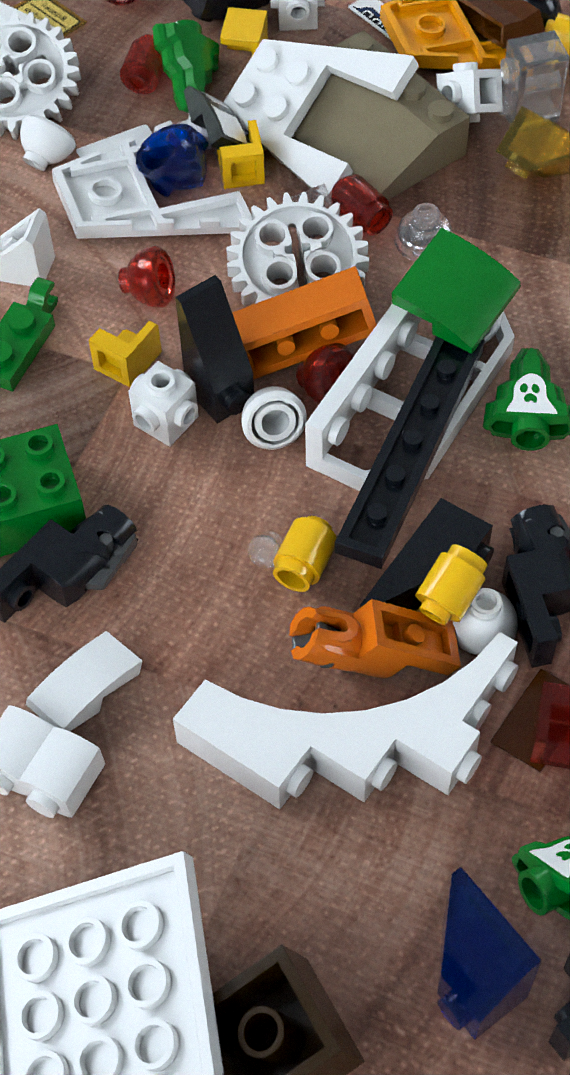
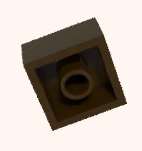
[212,945,365,1075]

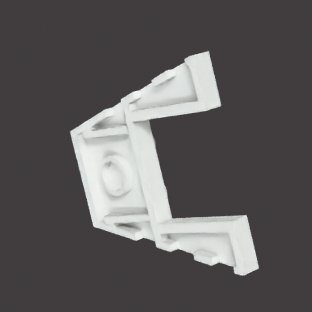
[223,39,419,206]
[52,115,252,239]

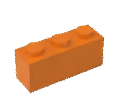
[232,266,377,380]

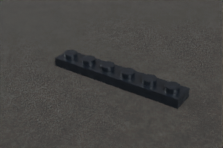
[335,336,485,569]

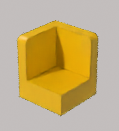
[220,7,268,56]
[217,120,265,189]
[88,321,162,387]

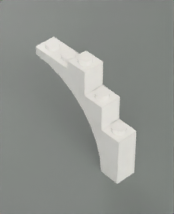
[173,632,519,809]

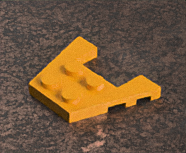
[380,0,532,72]

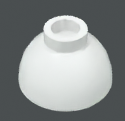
[20,115,76,171]
[241,386,307,450]
[450,588,518,655]

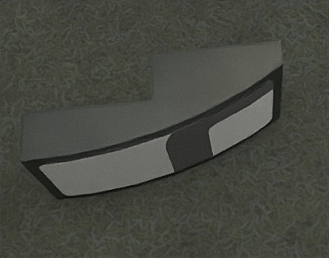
[183,86,249,150]

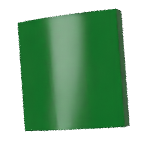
[391,227,521,354]

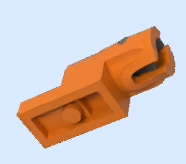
[289,599,461,679]

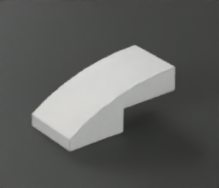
[26,631,143,731]

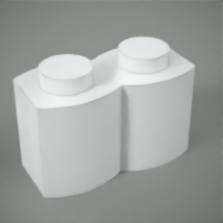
[0,705,105,818]

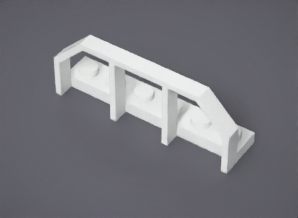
[305,304,515,491]

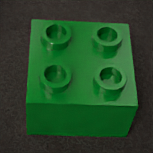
[0,424,86,557]

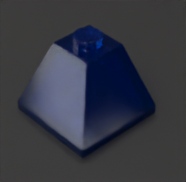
[437,867,542,1039]

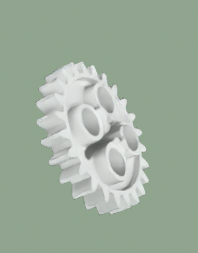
[0,10,81,140]
[226,192,369,306]

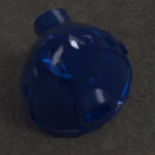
[135,124,209,197]

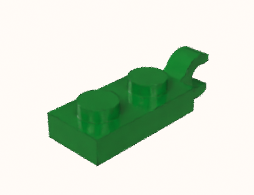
[0,277,58,392]

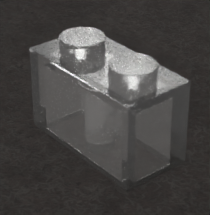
[499,30,570,131]

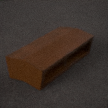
[456,0,545,49]

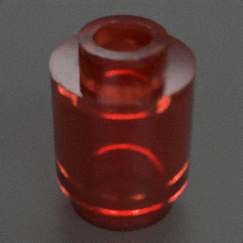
[120,34,164,94]
[330,174,393,236]

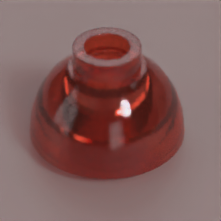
[118,245,175,308]
[296,343,354,404]

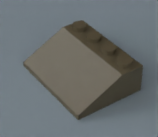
[292,30,470,210]

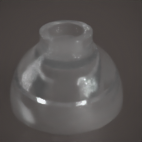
[394,203,454,261]

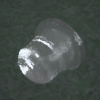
[248,531,283,568]

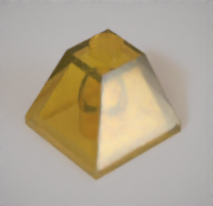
[496,106,570,178]

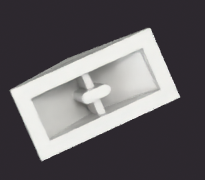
[0,208,55,286]

